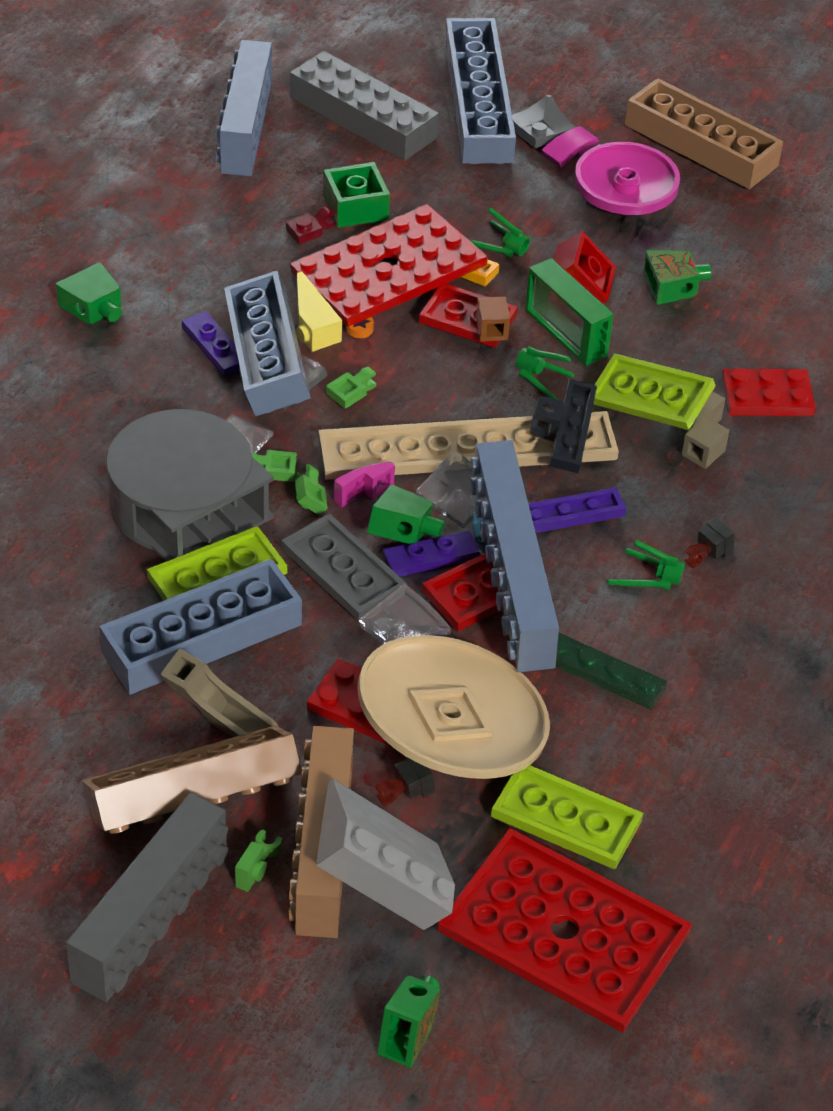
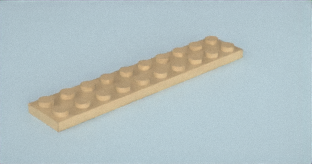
[318,411,619,480]

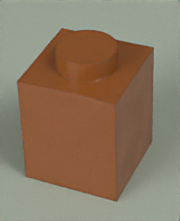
[476,297,510,341]

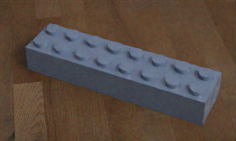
[445,18,516,164]
[470,440,559,673]

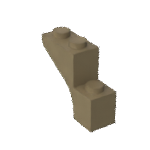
[682,391,729,469]
[160,648,279,737]

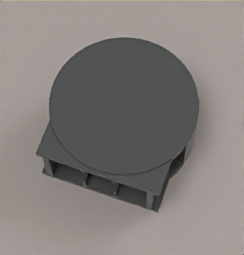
[107,409,274,562]

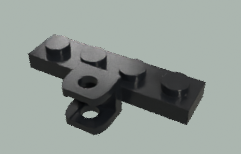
[529,379,597,473]

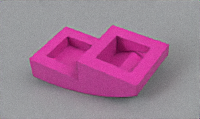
[542,126,599,168]
[334,462,395,508]

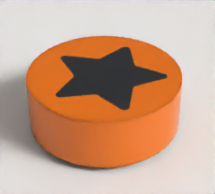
[346,317,374,338]

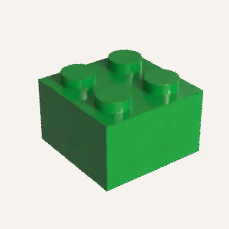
[323,162,390,228]

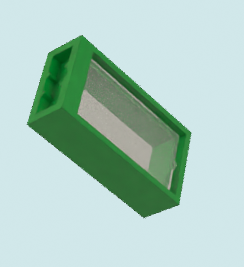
[525,258,614,366]

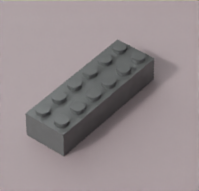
[290,51,439,161]
[66,792,228,1003]

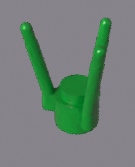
[468,208,531,258]
[516,346,575,400]
[607,540,685,590]

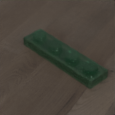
[556,633,667,710]

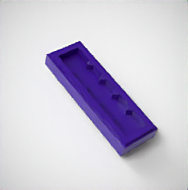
[182,311,240,377]
[383,530,480,577]

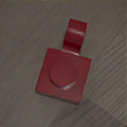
[286,206,335,245]

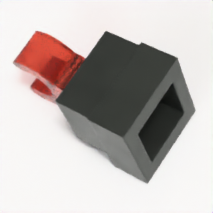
[685,517,735,569]
[375,757,435,806]

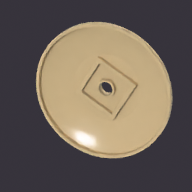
[357,635,550,779]

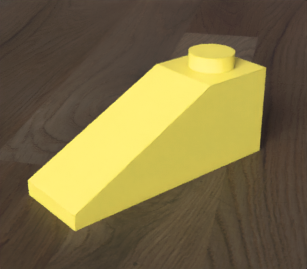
[296,272,342,352]

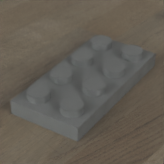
[281,513,408,621]

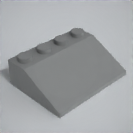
[316,779,455,930]

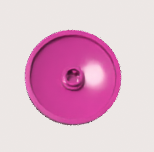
[575,142,680,215]

